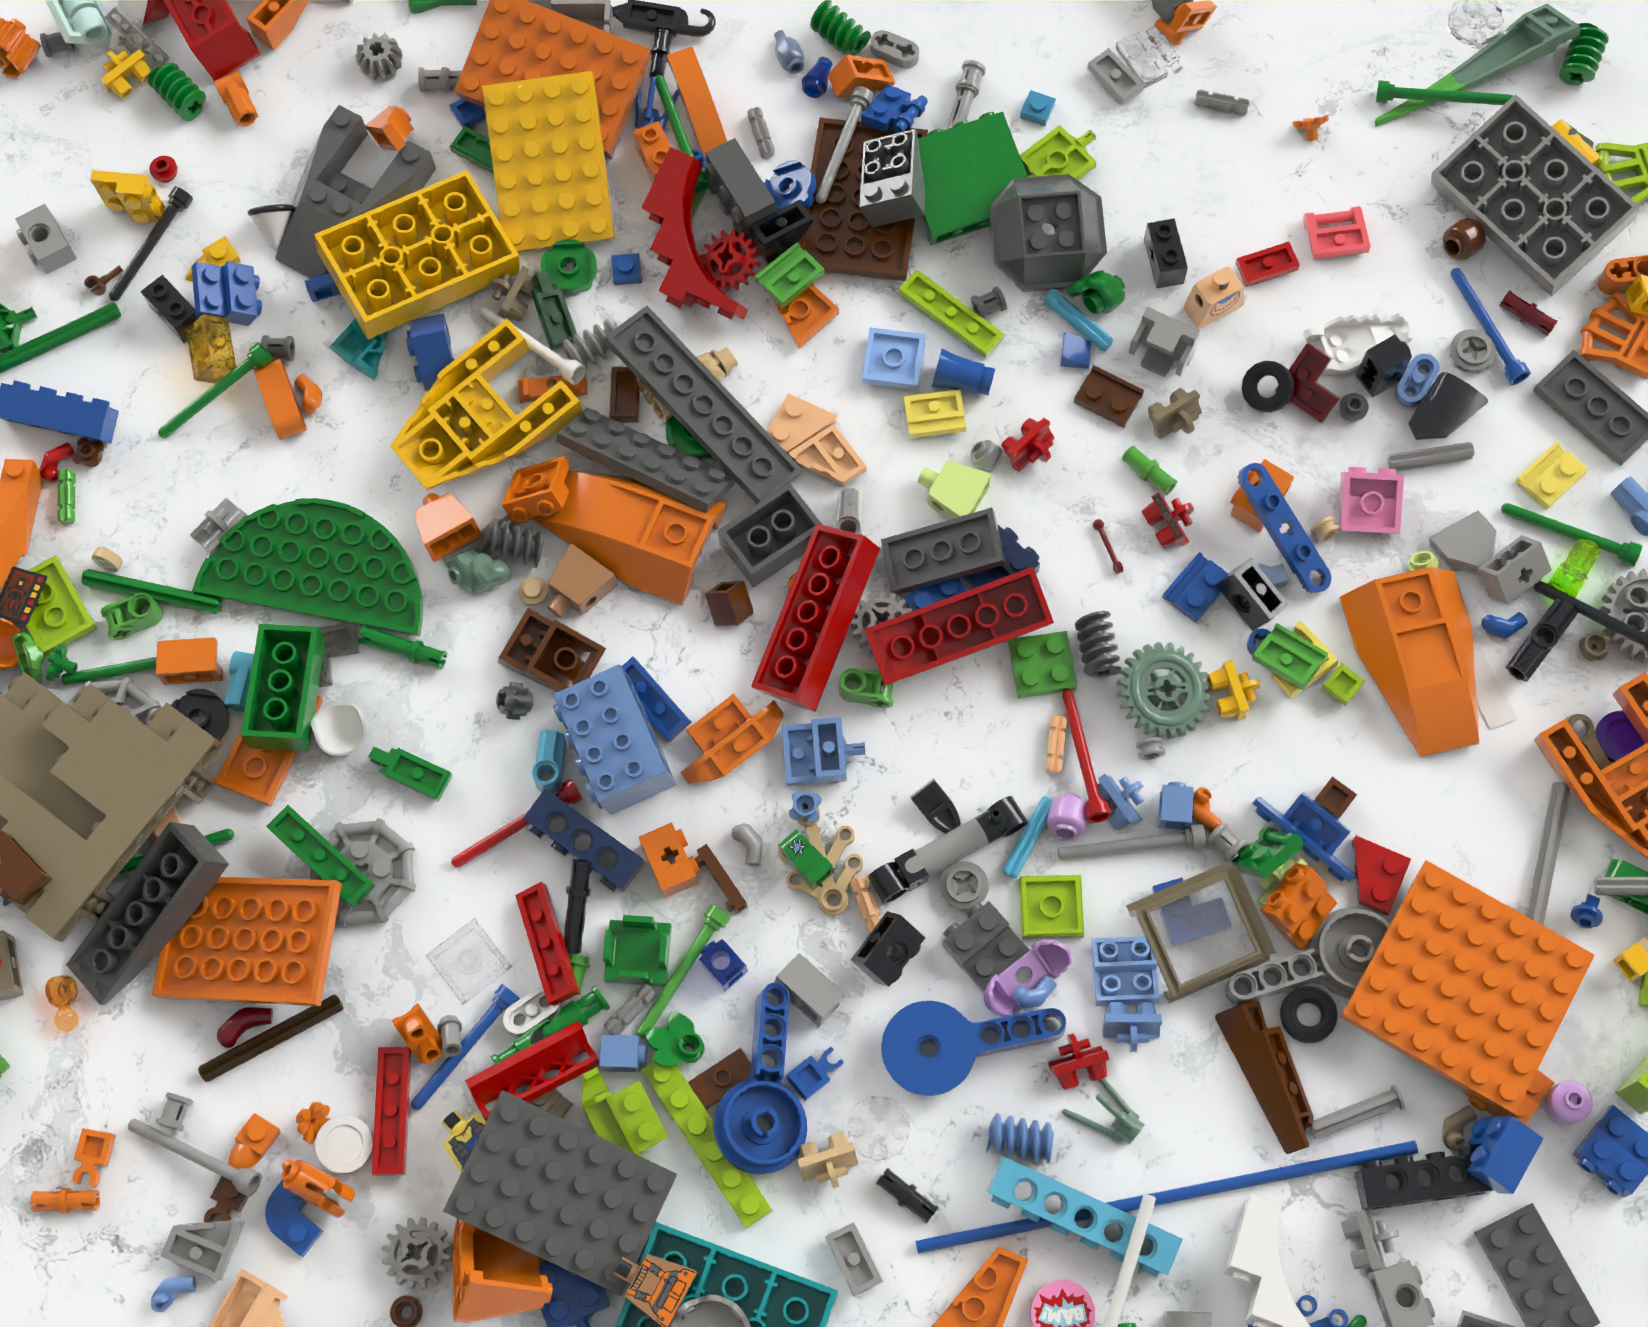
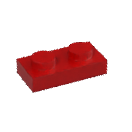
[1235,242,1300,287]

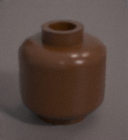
[1443,218,1486,260]

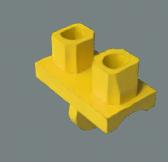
[101,49,151,99]
[1207,660,1261,721]

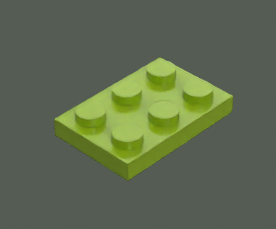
[4,555,97,657]

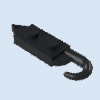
[612,0,716,37]

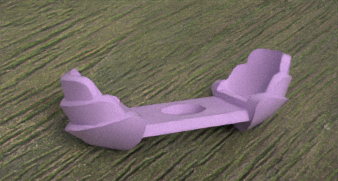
[984,939,1072,1017]

